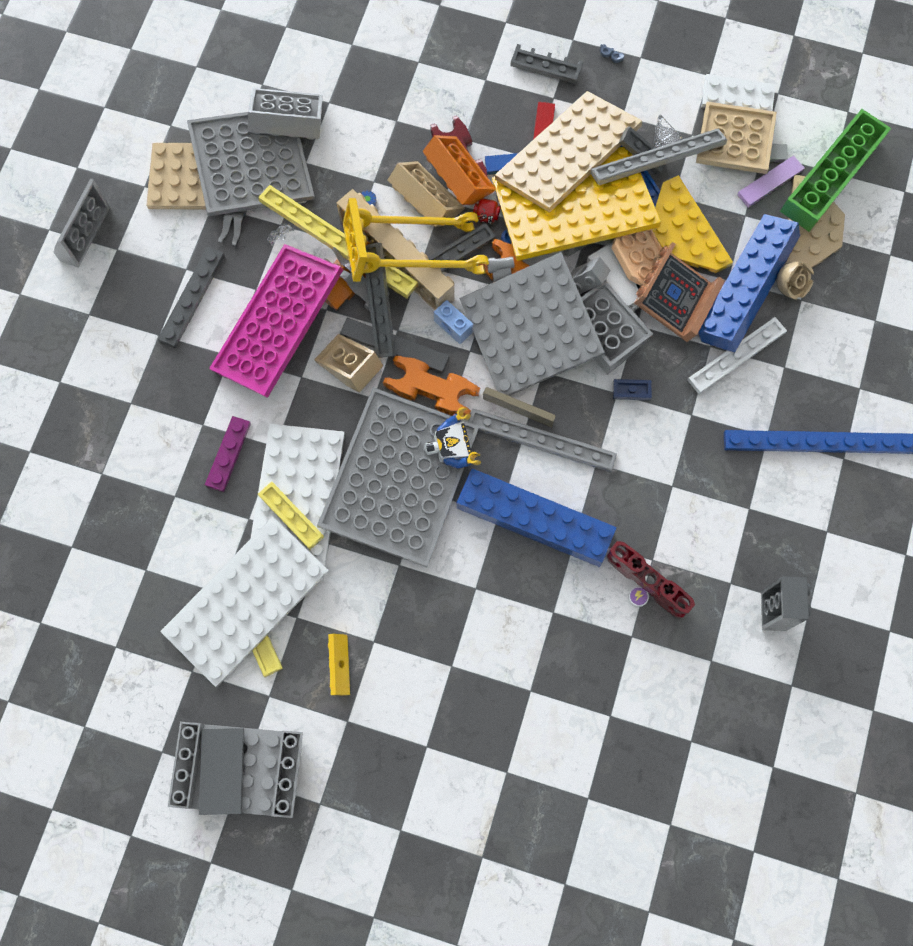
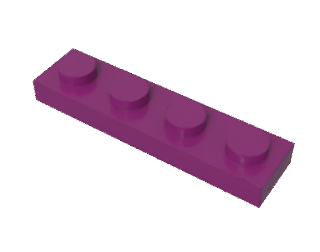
[205,416,251,492]

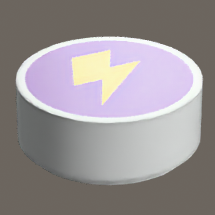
[628,587,649,607]

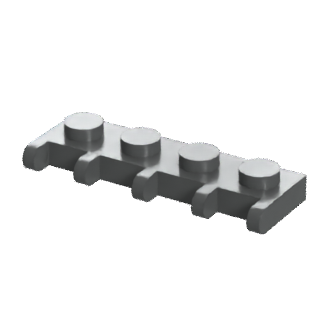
[510,44,583,84]

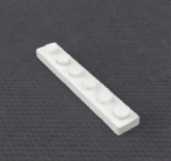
[687,317,787,394]

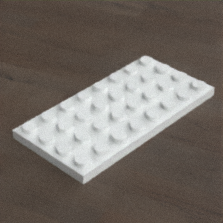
[251,424,345,581]
[160,516,329,687]

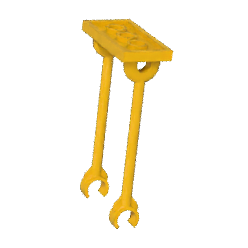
[343,198,489,282]

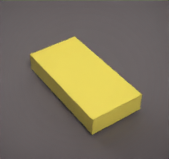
[252,635,283,677]

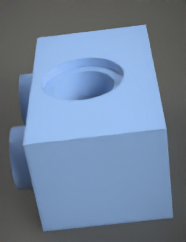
[434,300,473,344]

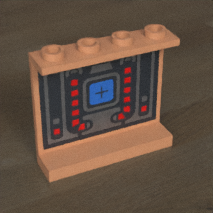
[634,242,725,342]

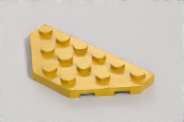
[652,175,733,273]

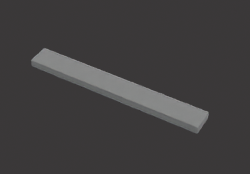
[591,128,727,185]
[468,408,617,472]

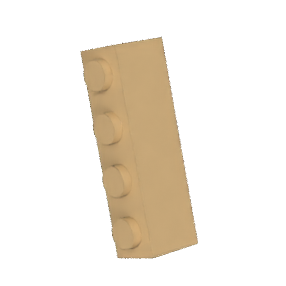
[388,161,465,227]

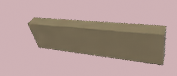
[483,387,556,428]

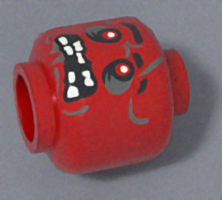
[473,198,500,224]

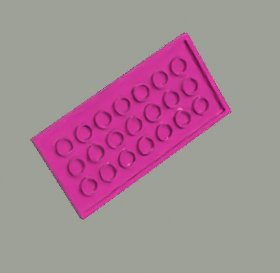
[209,244,343,398]

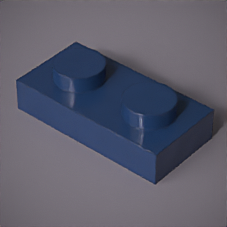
[613,379,652,400]

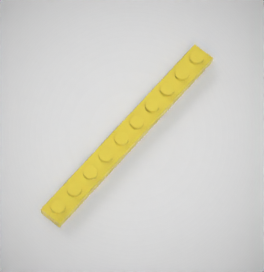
[258,185,418,299]

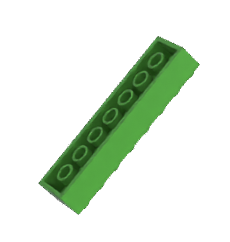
[780,109,891,232]

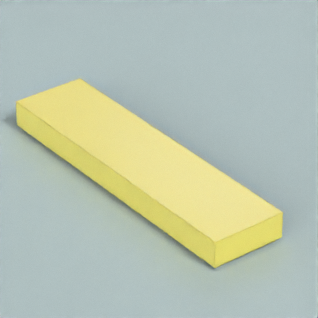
[258,482,324,550]

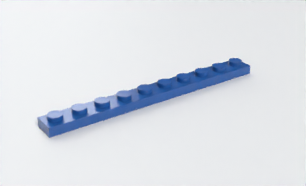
[724,430,913,454]

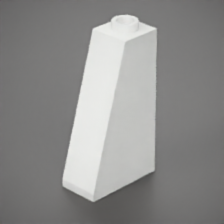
[587,242,639,312]

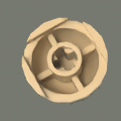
[776,261,814,299]

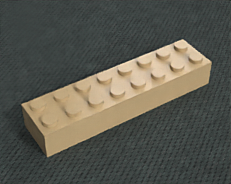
[336,189,455,310]

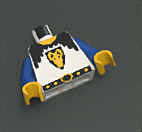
[425,407,481,469]

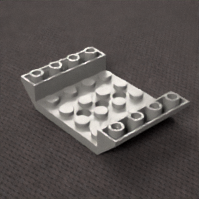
[168,722,303,818]

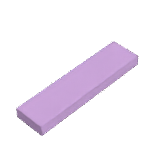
[737,155,805,208]

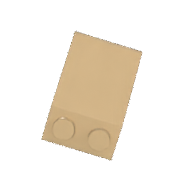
[314,334,383,393]

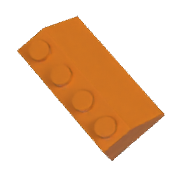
[423,135,496,205]

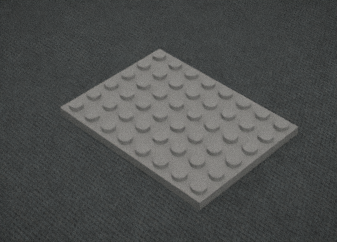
[317,387,479,568]

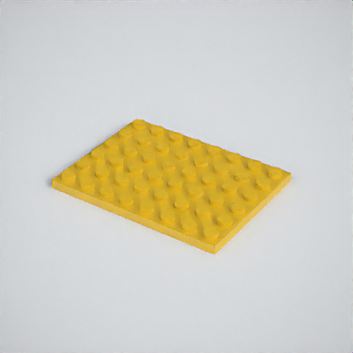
[492,147,661,261]

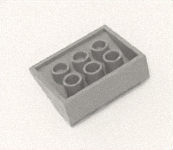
[248,88,323,140]
[53,179,110,268]
[581,281,653,375]

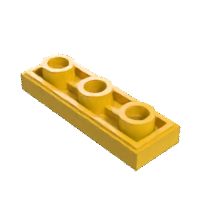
[328,634,350,696]

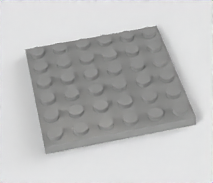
[187,112,315,216]
[459,252,605,396]

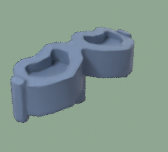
[600,44,624,63]

